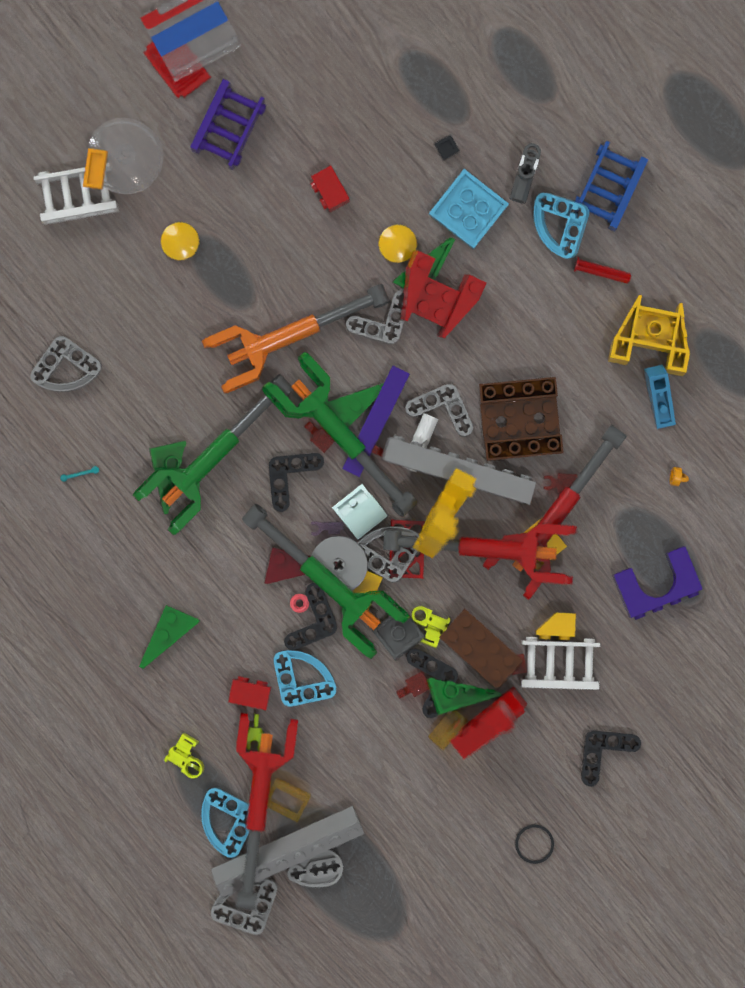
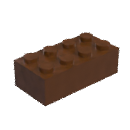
[439,609,524,690]

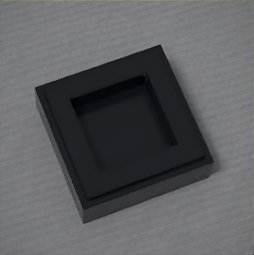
[434,134,460,161]

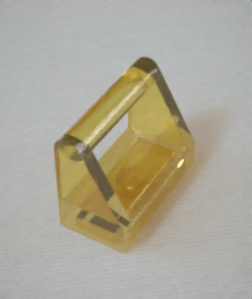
[428,710,468,751]
[268,778,311,823]

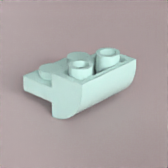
[332,484,387,540]

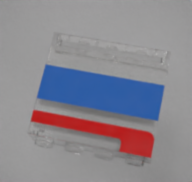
[140,0,241,82]

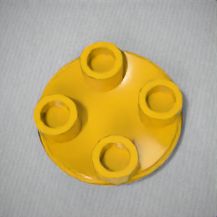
[161,222,199,260]
[379,225,417,263]

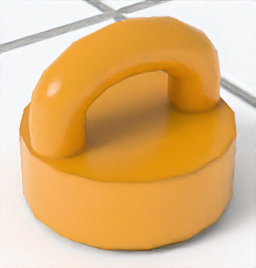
[670,467,689,486]

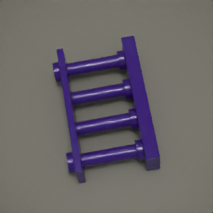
[190,79,267,170]

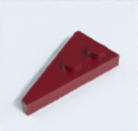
[264,547,338,584]

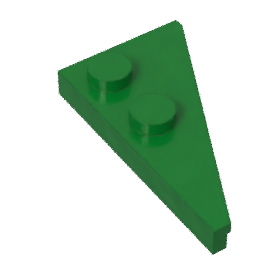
[328,383,384,428]
[139,605,200,669]

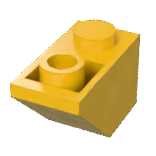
[535,613,576,640]

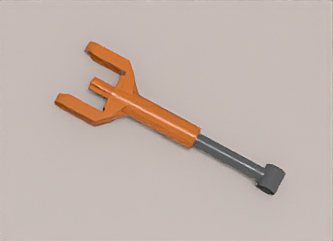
[201,284,390,394]

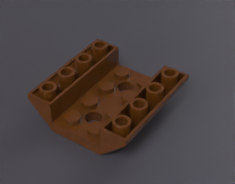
[479,377,564,461]

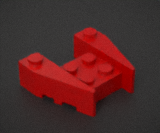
[401,251,487,338]
[449,686,527,759]

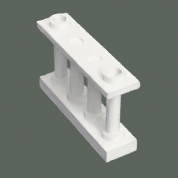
[33,163,119,225]
[520,637,600,690]

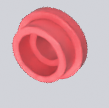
[290,594,309,613]

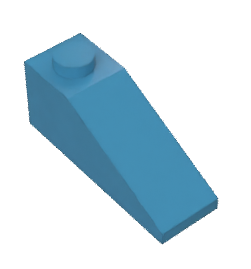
[644,365,676,429]

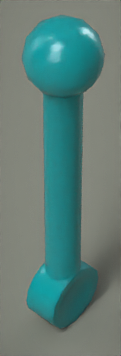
[60,466,99,482]

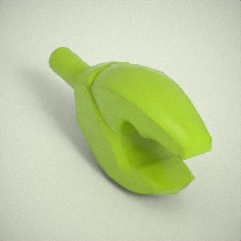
[246,714,264,752]

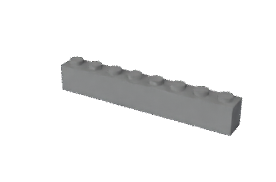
[381,435,536,504]
[211,806,365,897]

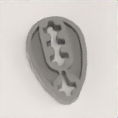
[288,849,343,887]

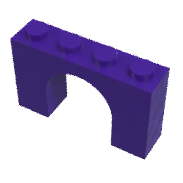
[612,546,703,620]

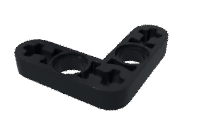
[269,453,324,512]
[284,583,337,650]
[406,649,458,718]
[581,730,641,787]

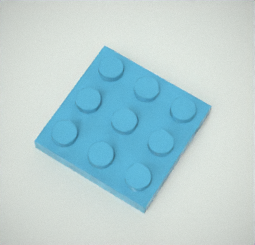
[429,169,509,250]

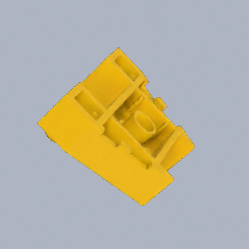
[608,295,690,377]
[412,468,476,559]

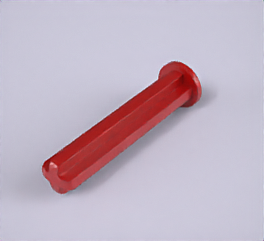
[573,257,631,284]

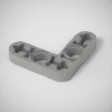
[346,290,404,345]
[405,384,473,437]

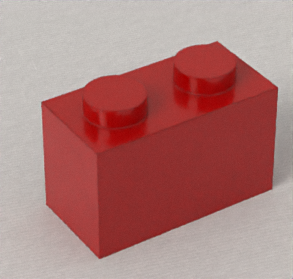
[310,165,350,213]
[228,676,272,710]

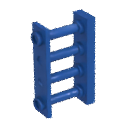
[574,141,648,232]

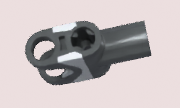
[509,143,541,204]

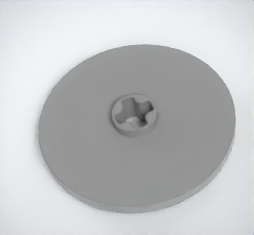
[312,536,368,590]

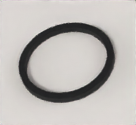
[515,824,554,864]

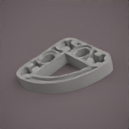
[31,336,102,392]
[358,527,419,583]
[211,878,278,935]

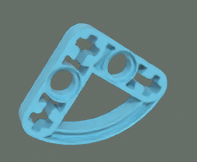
[534,193,589,259]
[274,650,336,706]
[201,787,250,858]

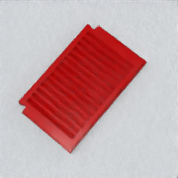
[143,41,211,98]

